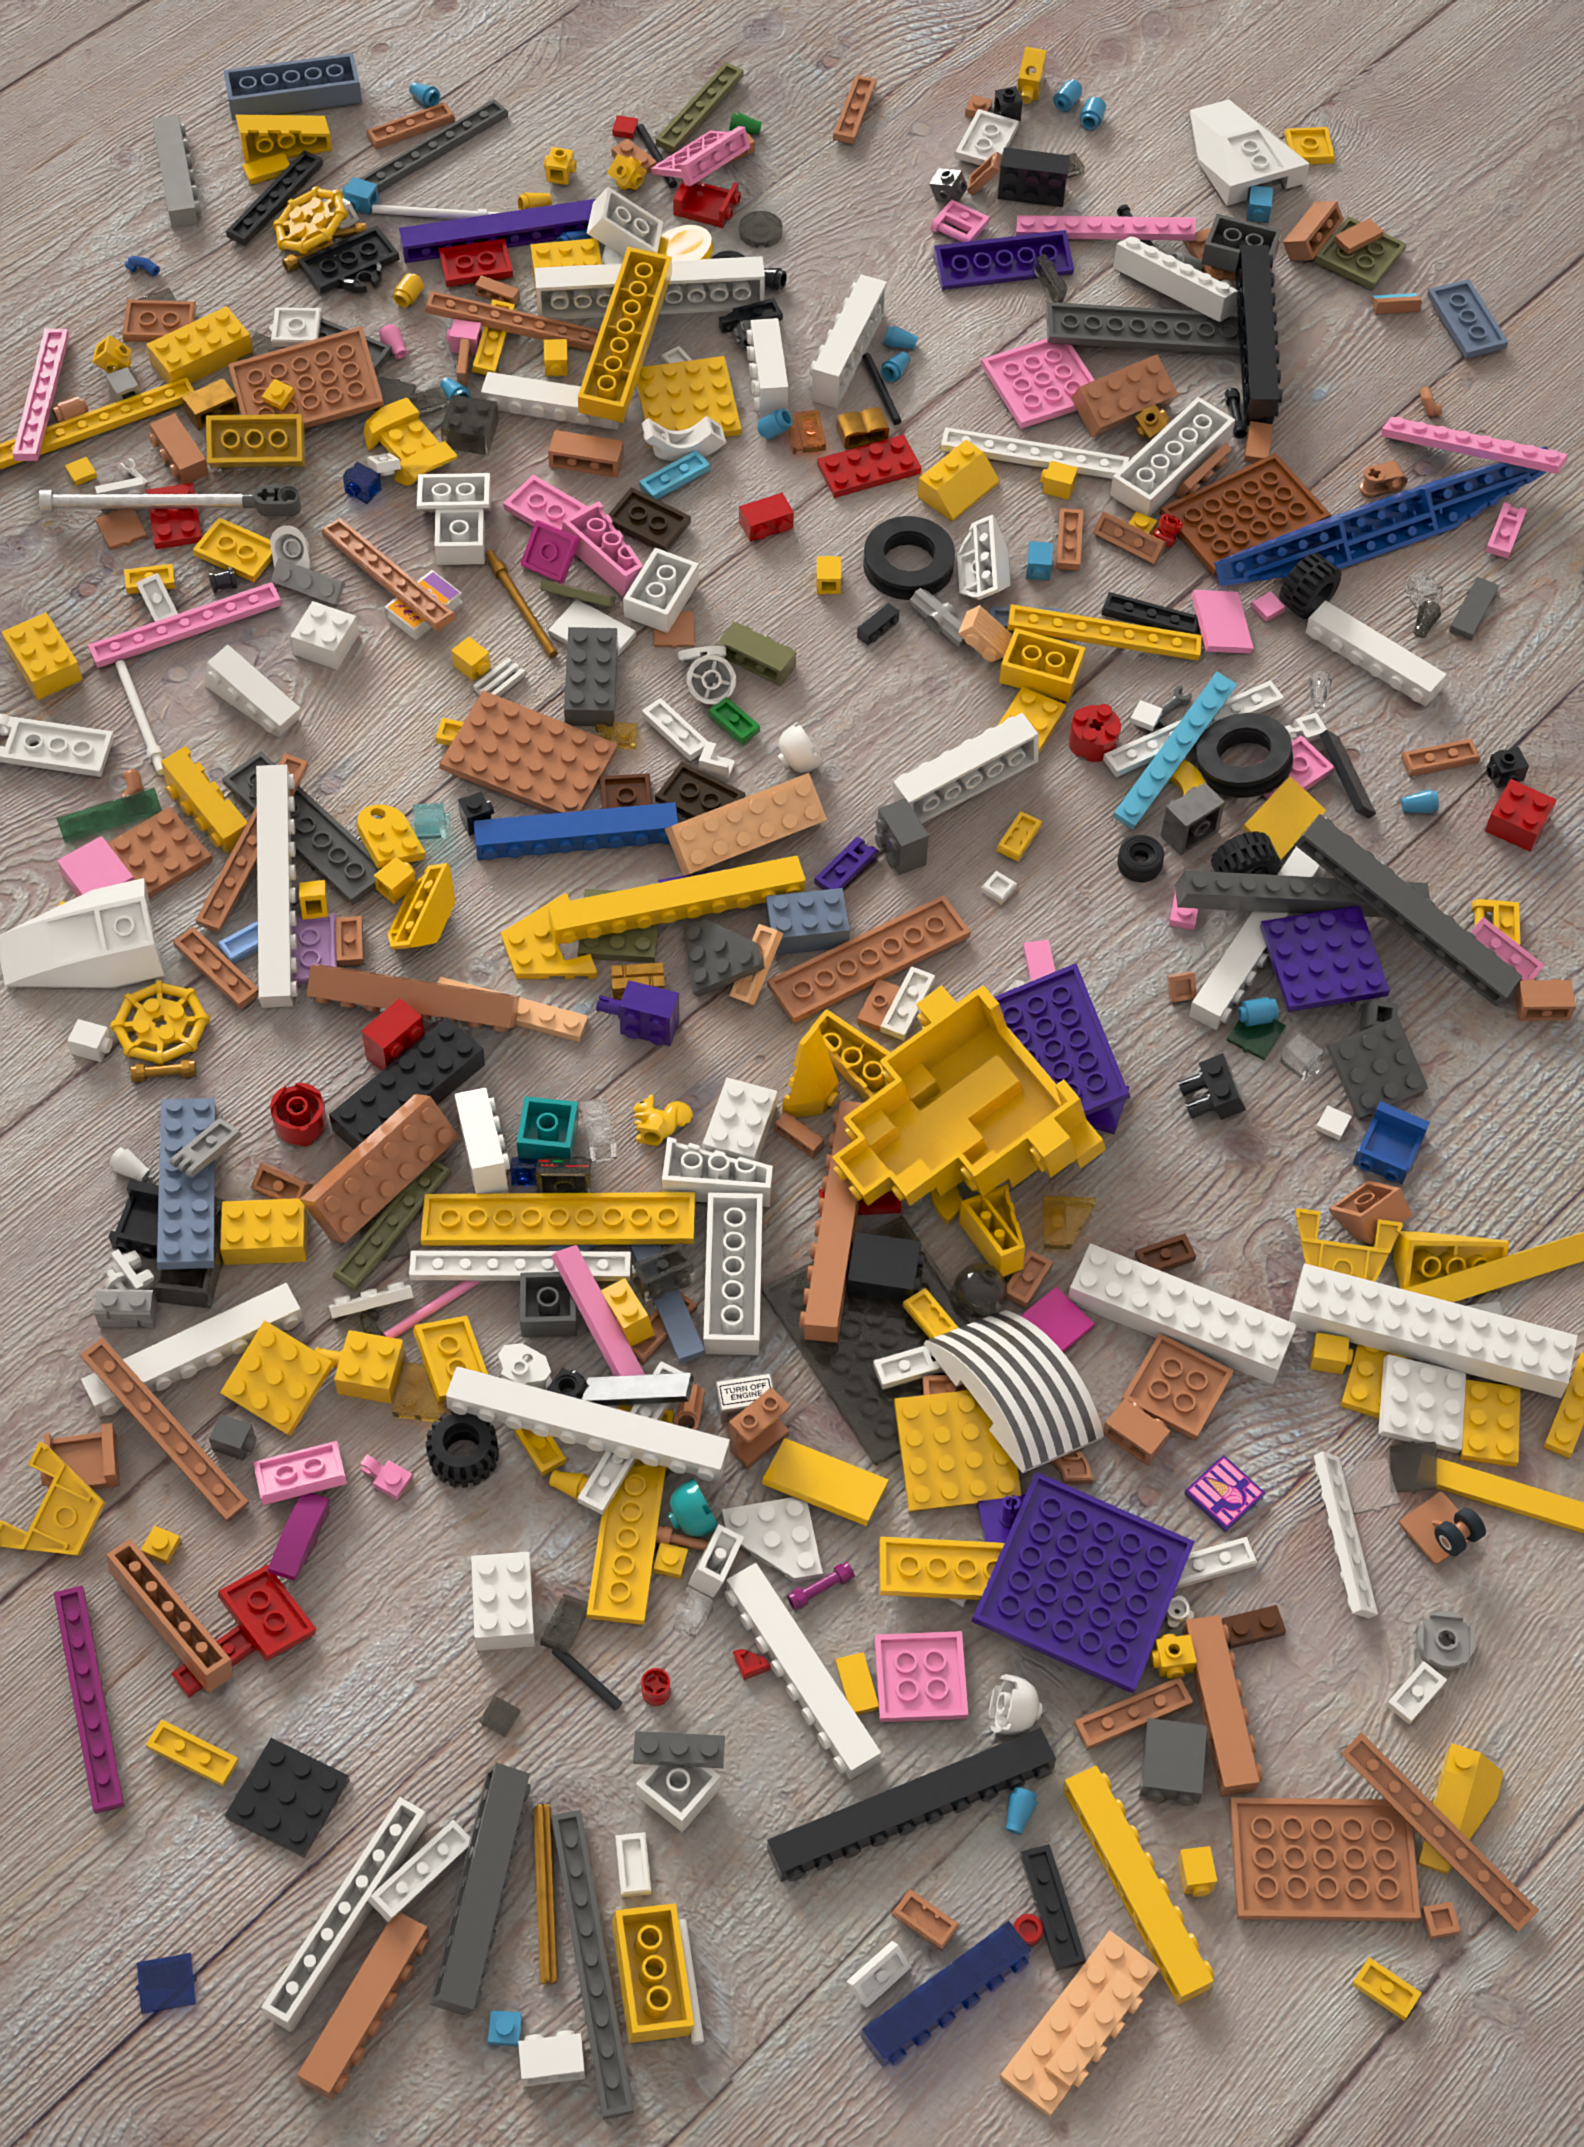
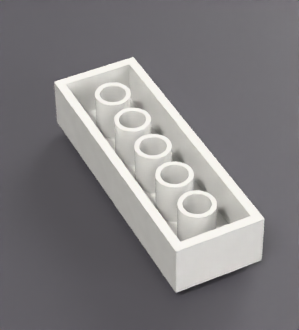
[809,274,887,409]
[1110,397,1235,517]
[893,713,1038,824]
[703,1193,763,1355]

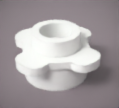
[1166,1596,1194,1628]

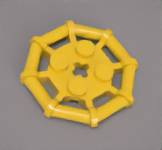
[273,186,348,254]
[110,980,210,1066]

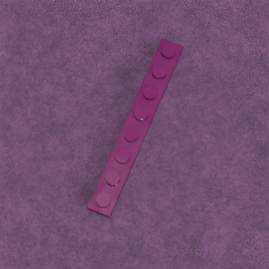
[54,1585,125,1814]

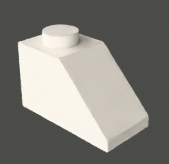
[688,1524,744,1597]

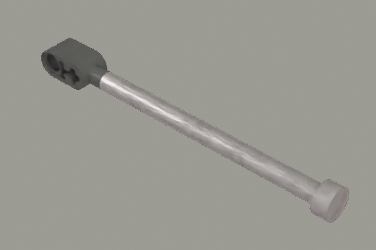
[39,485,301,516]

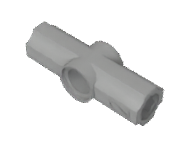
[909,588,968,648]

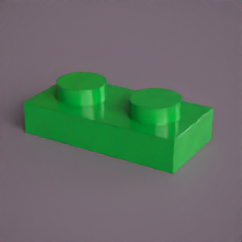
[708,697,760,745]

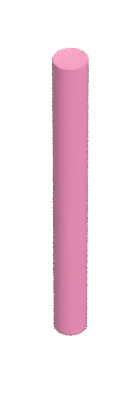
[383,1280,480,1338]

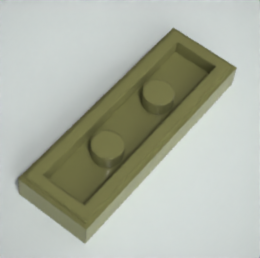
[540,580,616,607]

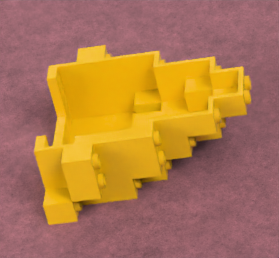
[832,985,1106,1206]

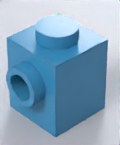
[342,177,379,215]

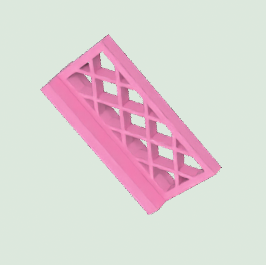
[651,126,750,186]

